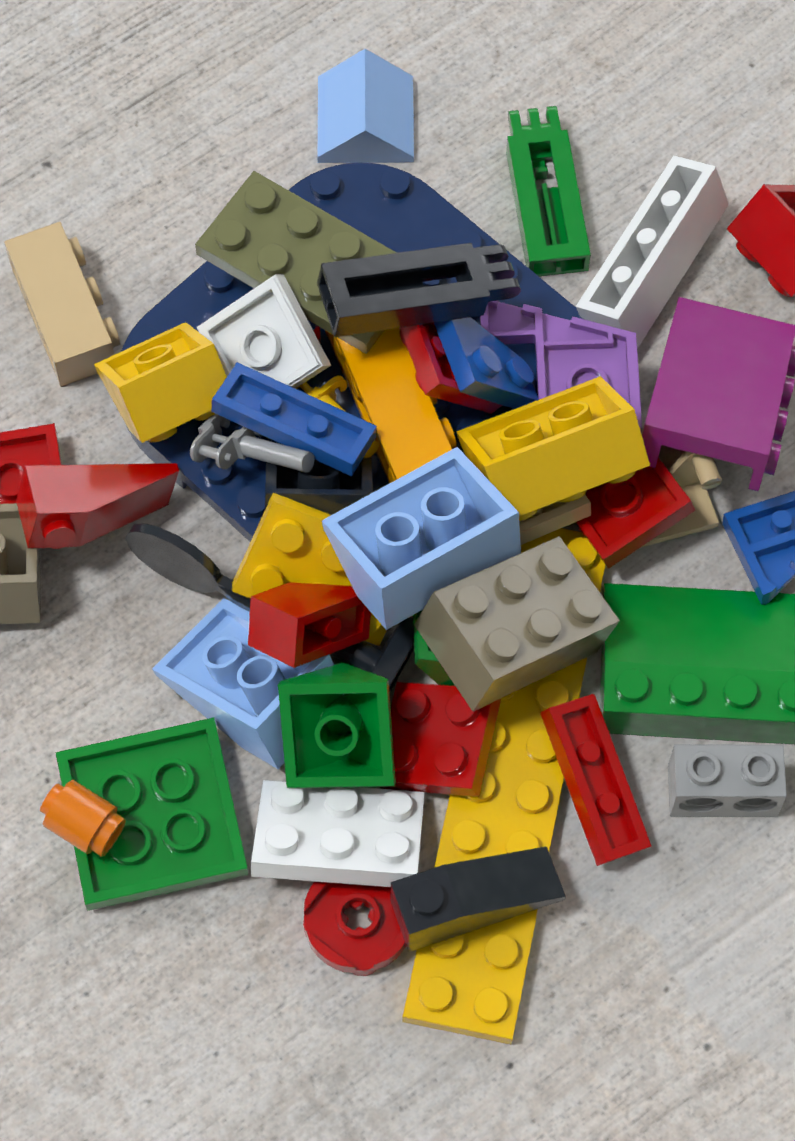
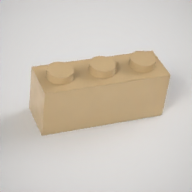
[4,221,121,387]

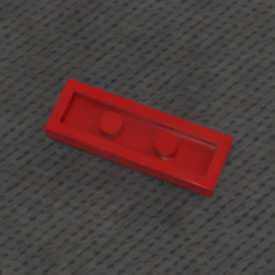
[540,693,652,866]

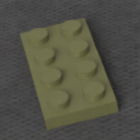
[195,171,397,354]

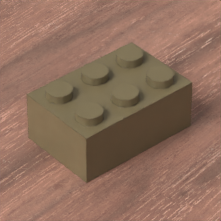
[414,536,620,711]

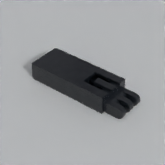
[317,243,521,337]

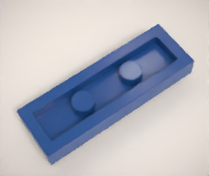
[211,362,377,476]

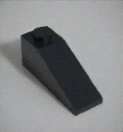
[390,846,566,952]

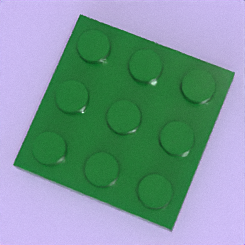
[55,717,249,911]

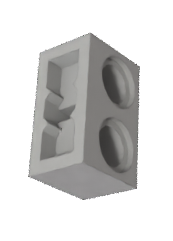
[668,744,787,817]

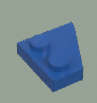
[434,317,538,409]
[722,491,795,605]

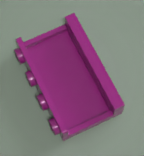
[642,297,795,492]

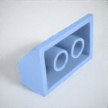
[322,447,521,630]

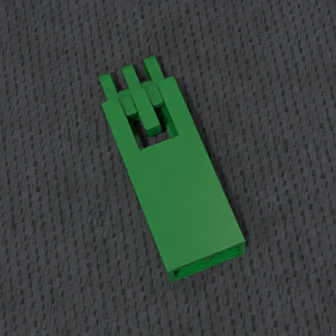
[506,106,591,277]

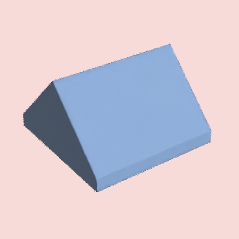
[317,49,414,163]

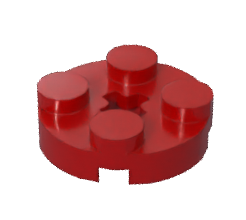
[303,881,406,976]

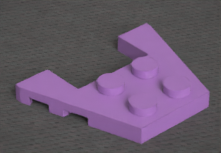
[480,300,642,434]

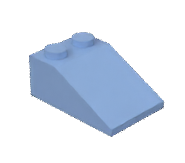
[152,598,334,769]

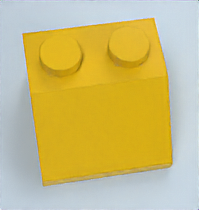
[94,322,227,443]

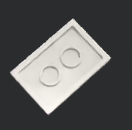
[251,780,424,887]

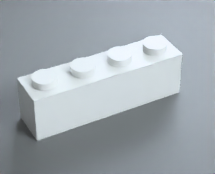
[576,156,729,349]

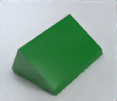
[278,663,396,788]

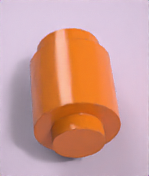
[40,780,126,857]

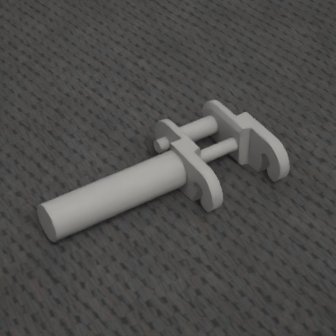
[190,414,314,473]

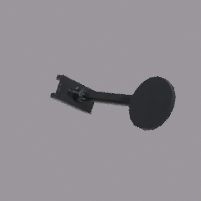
[125,523,414,694]

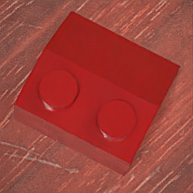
[727,184,795,297]

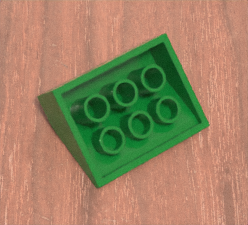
[600,583,795,745]

